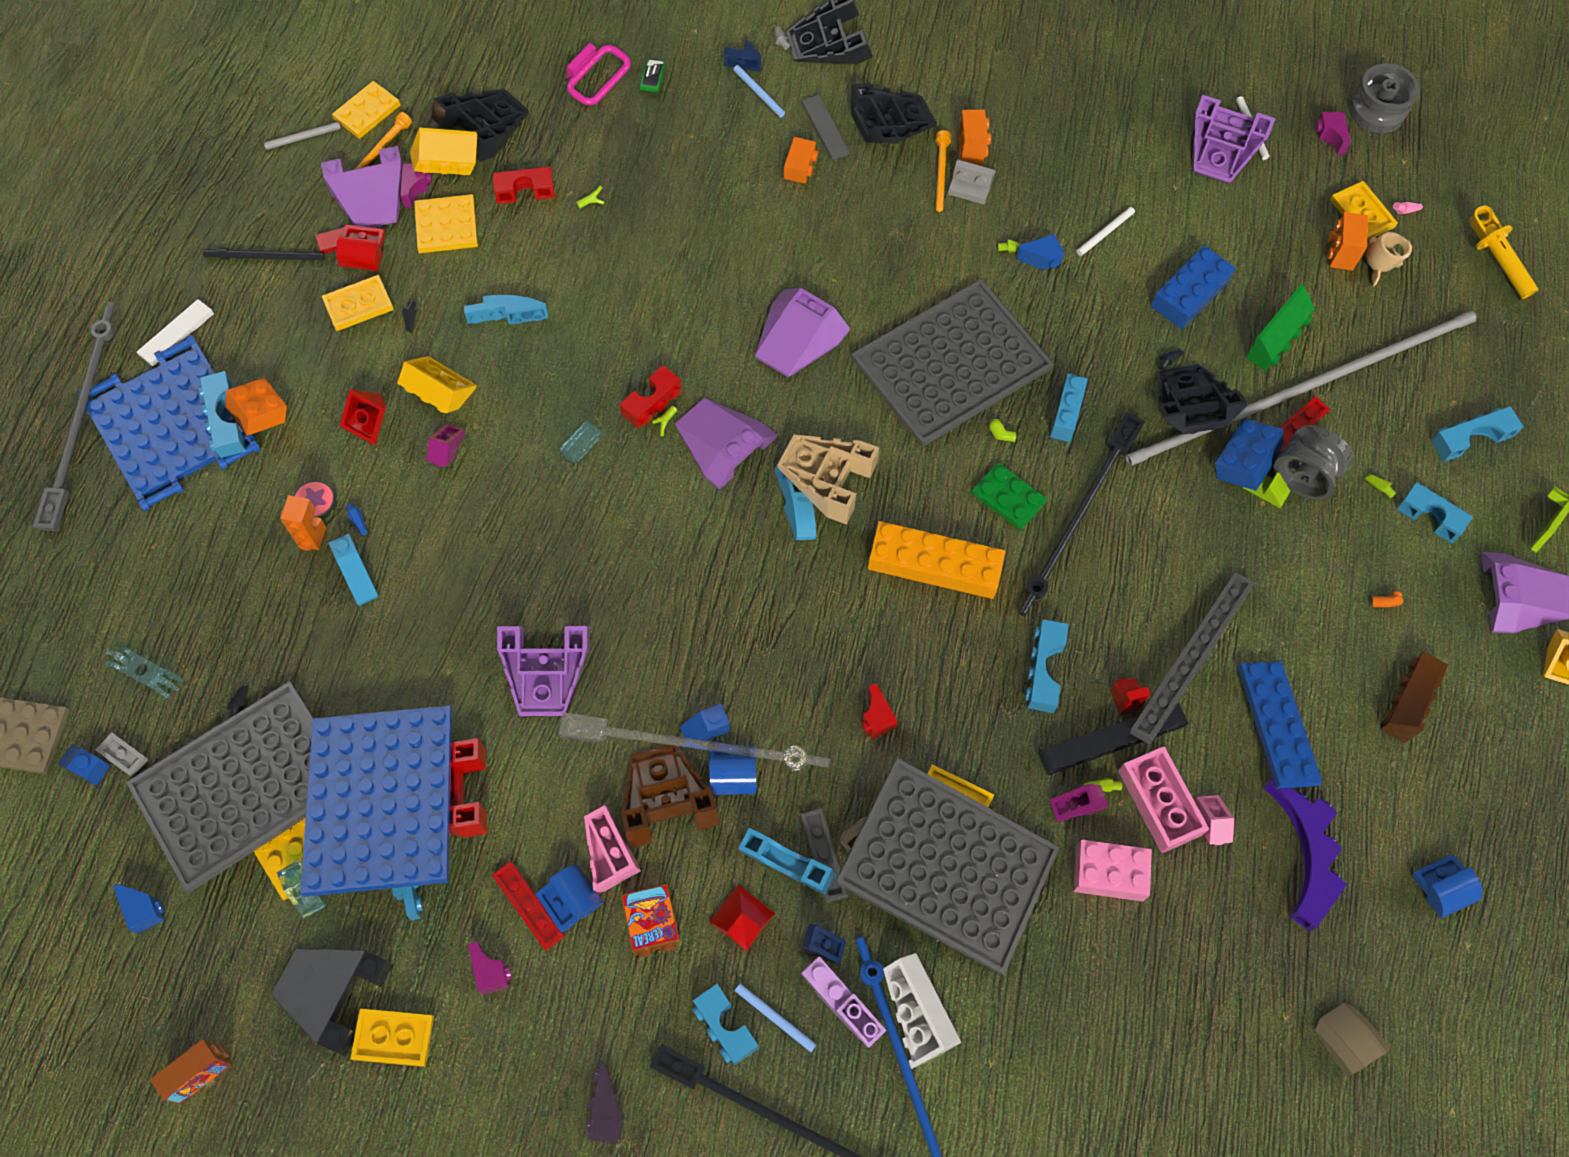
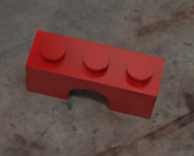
[493,167,555,204]
[619,365,682,429]

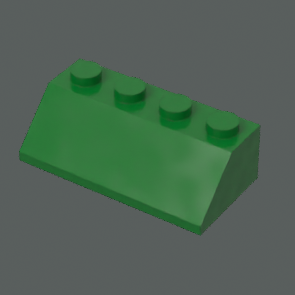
[1246,284,1315,371]

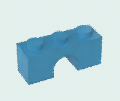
[1050,374,1088,442]
[1397,482,1473,544]
[692,984,758,1066]

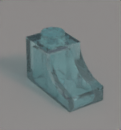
[277,860,325,918]

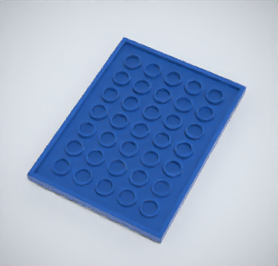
[300,705,452,897]

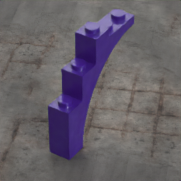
[1263,777,1347,932]

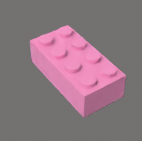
[1118,747,1209,854]

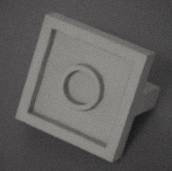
[948,160,996,205]

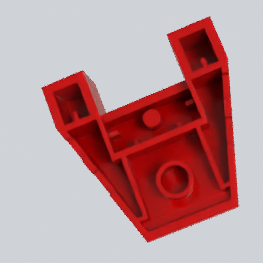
[450,738,488,838]

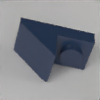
[724,40,761,72]
[802,924,846,964]

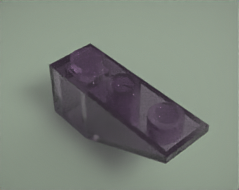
[585,1062,624,1146]

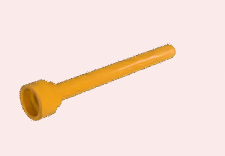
[354,112,412,170]
[935,130,951,212]

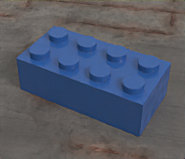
[1151,245,1236,329]

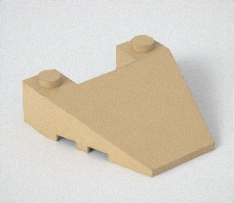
[777,435,880,524]

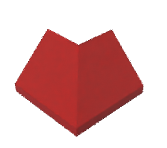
[340,389,386,445]
[709,885,775,952]

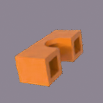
[280,495,326,551]

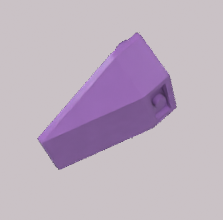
[755,288,850,378]

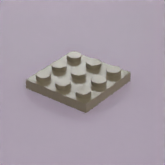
[0,698,70,775]

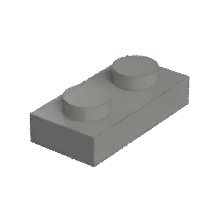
[96,732,148,778]

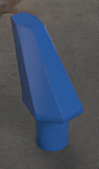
[346,503,367,536]

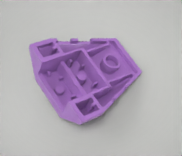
[1193,95,1276,184]
[675,398,778,490]
[1481,552,1569,634]

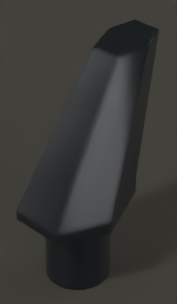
[402,301,417,333]
[1158,349,1184,371]
[227,686,248,717]

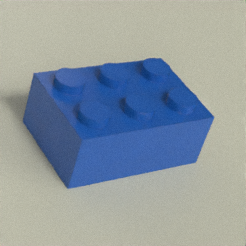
[1215,418,1285,491]

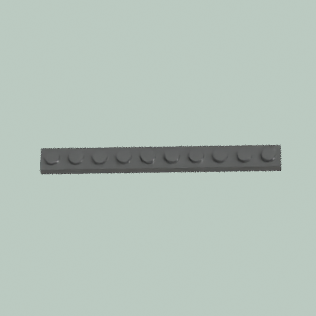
[1130,572,1255,744]

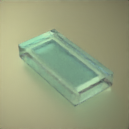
[559,421,602,464]

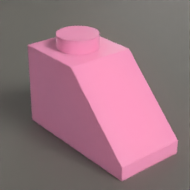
[1196,795,1234,845]

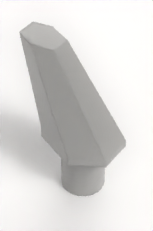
[774,26,790,50]

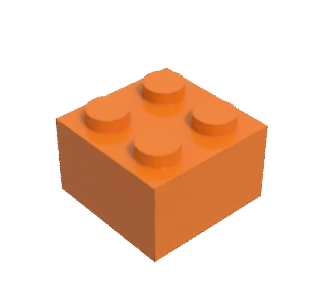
[958,110,991,165]
[1327,212,1368,271]
[225,378,287,436]

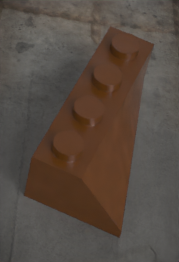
[1381,651,1448,743]

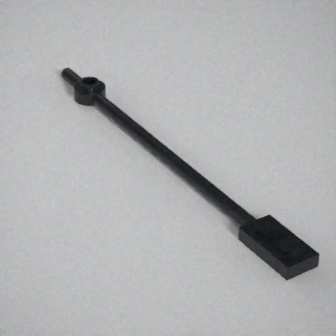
[1018,412,1145,616]
[650,1044,863,1157]

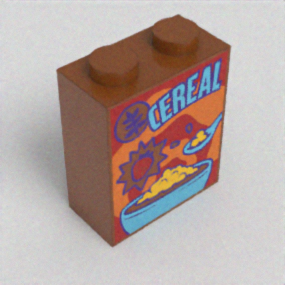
[621,884,681,958]
[150,1039,232,1104]

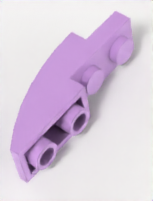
[801,956,886,1048]

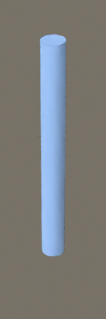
[733,65,785,118]
[735,983,817,1052]

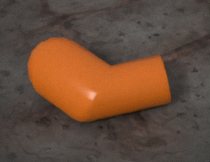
[1373,591,1404,607]

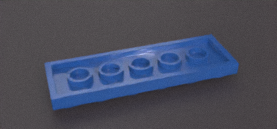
[1238,661,1322,789]

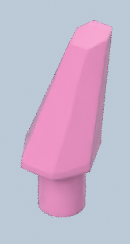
[1393,202,1423,215]

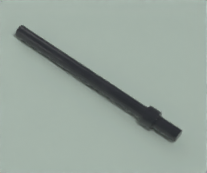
[203,247,325,261]

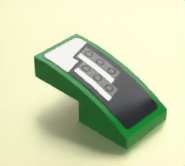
[640,59,666,92]

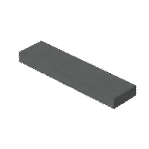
[802,95,849,161]
[800,808,848,904]

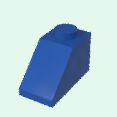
[1016,234,1064,270]
[680,704,730,748]
[58,745,111,786]
[113,884,165,934]

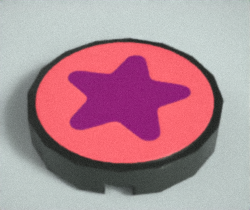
[293,480,337,519]

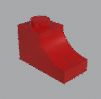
[1110,677,1151,715]
[861,683,898,740]

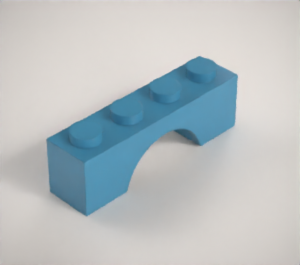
[199,371,246,458]
[1431,406,1524,462]
[1025,619,1069,713]
[738,828,836,895]

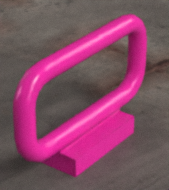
[567,43,631,106]

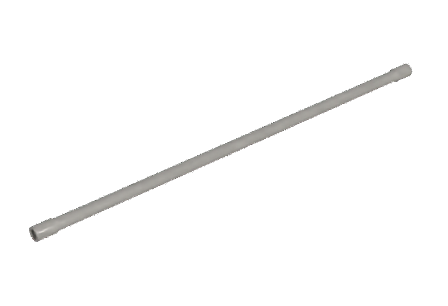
[1125,311,1476,466]

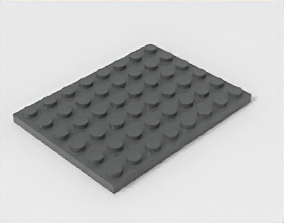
[851,279,1054,447]
[126,681,313,894]
[834,758,1059,975]

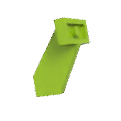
[1531,485,1569,553]

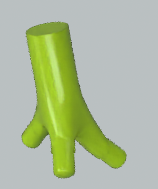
[576,185,604,209]
[652,406,677,436]

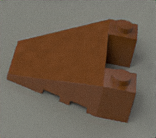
[621,743,720,849]

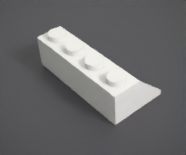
[883,953,961,1069]

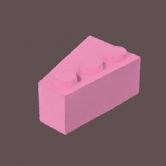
[584,805,641,894]

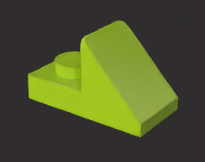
[1243,472,1290,508]

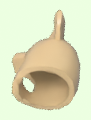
[1366,232,1412,287]

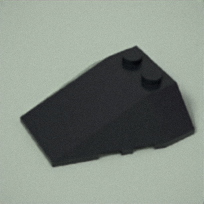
[851,83,937,143]
[1158,364,1247,434]

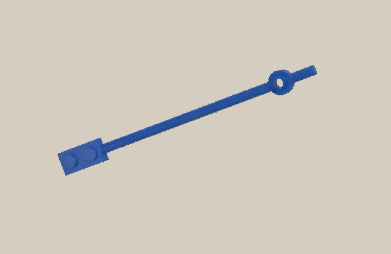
[855,937,942,1157]

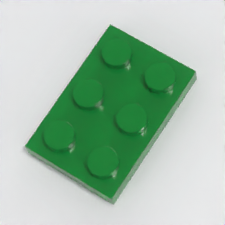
[971,463,1048,531]

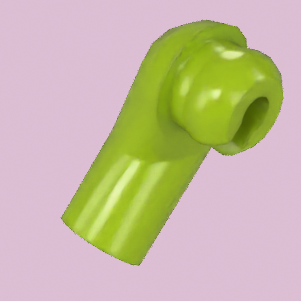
[989,419,1016,442]

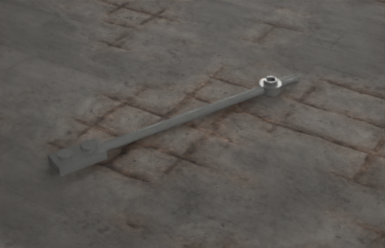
[33,302,115,532]

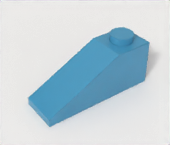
[328,534,379,606]

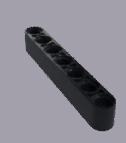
[1038,703,1189,775]

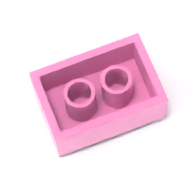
[1073,840,1152,901]

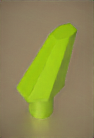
[998,240,1022,253]
[1364,474,1396,498]
[1084,778,1122,792]

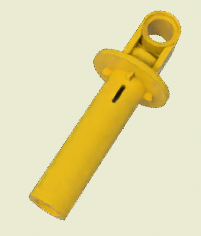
[1469,206,1539,299]

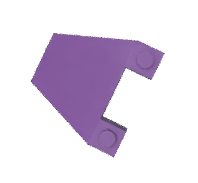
[321,146,403,228]
[497,626,590,716]

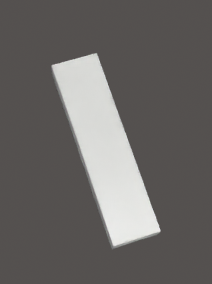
[137,299,214,367]

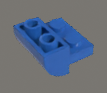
[709,746,756,795]
[1412,854,1482,919]
[536,865,604,933]

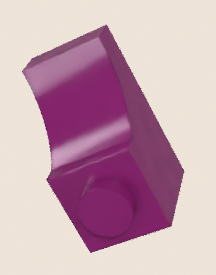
[1315,112,1351,155]
[401,164,433,208]
[427,424,465,467]
[1050,784,1108,822]
[468,942,512,995]

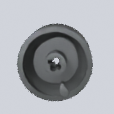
[1349,63,1420,133]
[1274,425,1354,500]

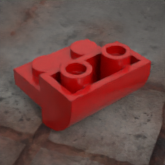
[336,225,386,271]

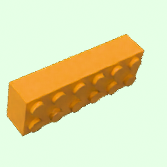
[868,521,1005,599]

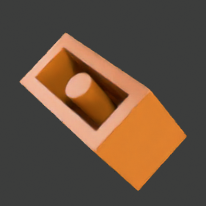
[784,137,819,184]

